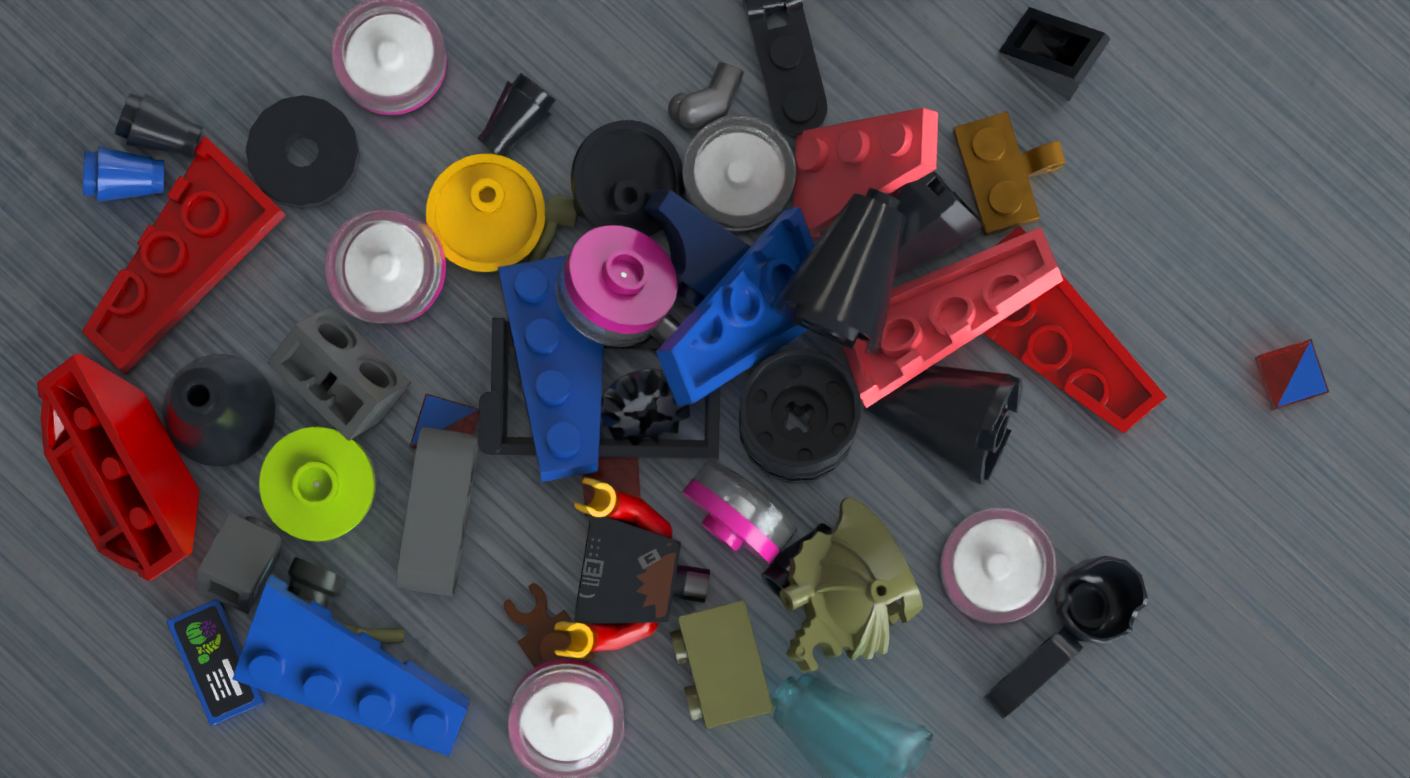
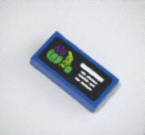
[166,599,266,726]

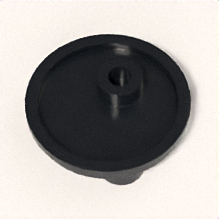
[571,120,685,237]

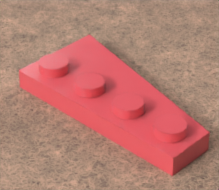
[842,227,1063,408]

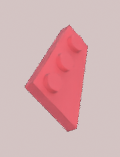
[793,108,938,241]

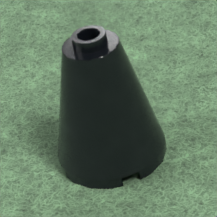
[770,188,906,356]
[162,354,275,466]
[860,365,1023,485]

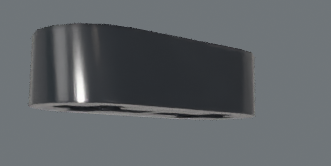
[984,627,1083,719]

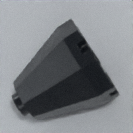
[890,170,986,278]

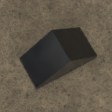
[998,7,1110,101]

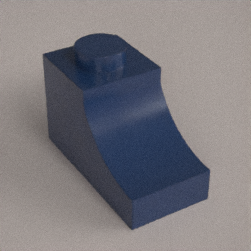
[643,190,751,309]

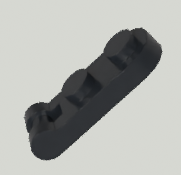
[742,0,827,138]

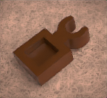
[504,582,597,668]

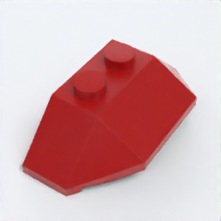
[37,353,200,581]

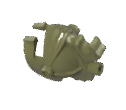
[780,497,924,673]

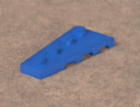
[656,207,815,406]
[498,255,605,482]
[232,574,470,756]

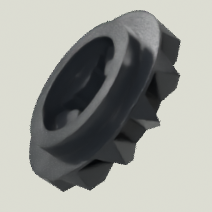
[601,369,690,446]

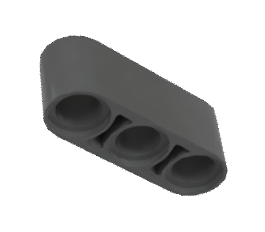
[396,426,479,597]

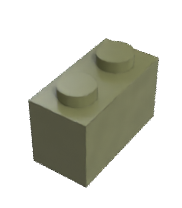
[670,599,774,729]

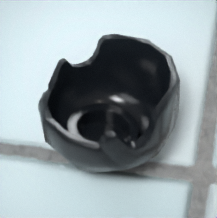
[1054,555,1148,645]

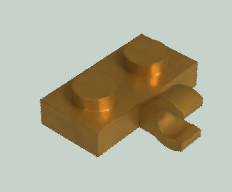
[953,111,1066,237]

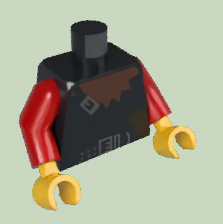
[555,478,710,658]

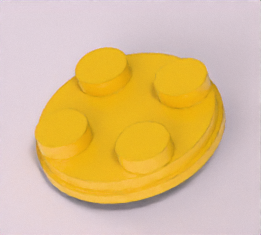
[426,154,546,273]

